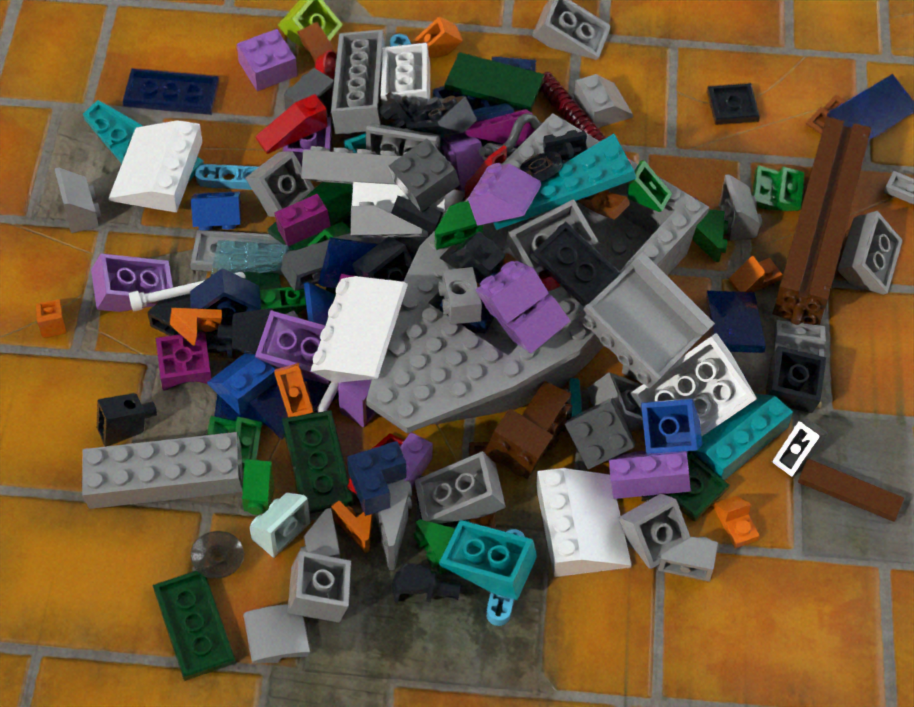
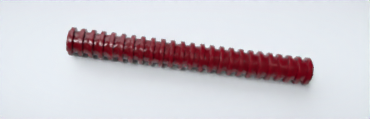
[540,72,606,141]

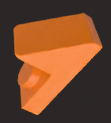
[729,256,783,298]
[36,299,66,338]
[170,308,222,346]
[274,363,313,417]
[713,496,760,549]
[331,500,373,553]

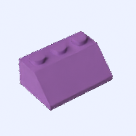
[468,163,541,226]
[609,451,691,499]

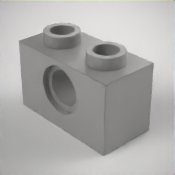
[438,267,482,325]

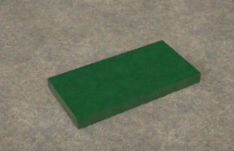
[444,52,544,112]
[267,182,353,251]
[282,410,354,514]
[152,568,236,681]

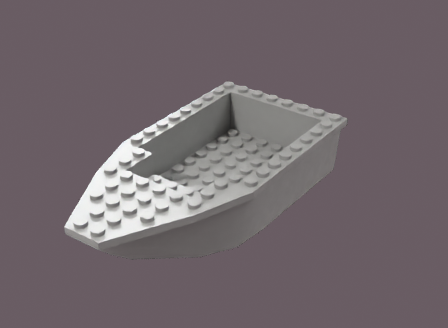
[366,113,709,433]

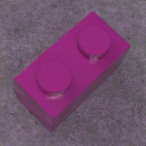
[274,194,330,246]

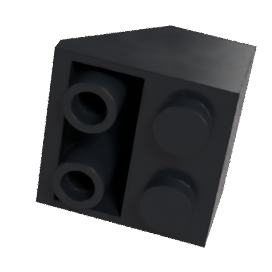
[406,96,477,135]

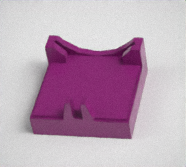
[156,331,212,391]

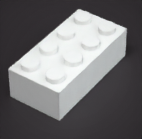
[381,43,430,119]

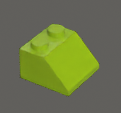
[278,0,343,47]

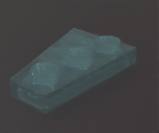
[211,240,289,276]

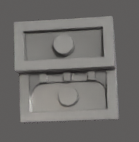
[774,320,826,357]
[244,604,310,664]

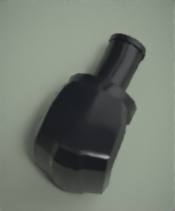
[392,563,461,603]

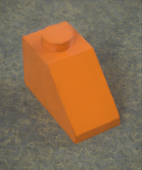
[411,16,463,59]

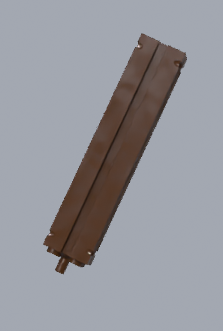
[772,116,871,326]

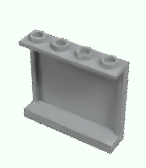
[577,252,715,389]

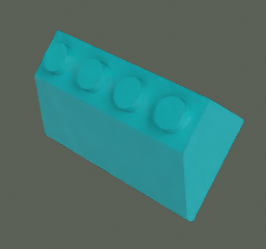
[687,393,793,480]

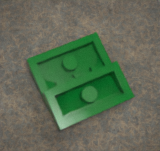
[752,165,805,211]
[207,416,262,468]

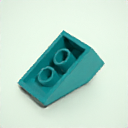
[439,520,537,600]

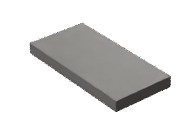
[190,230,290,275]

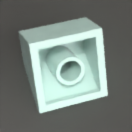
[250,493,310,558]

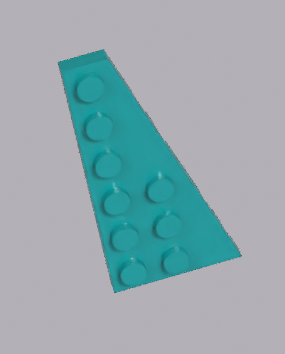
[83,100,204,182]
[493,134,636,230]

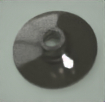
[191,531,244,579]

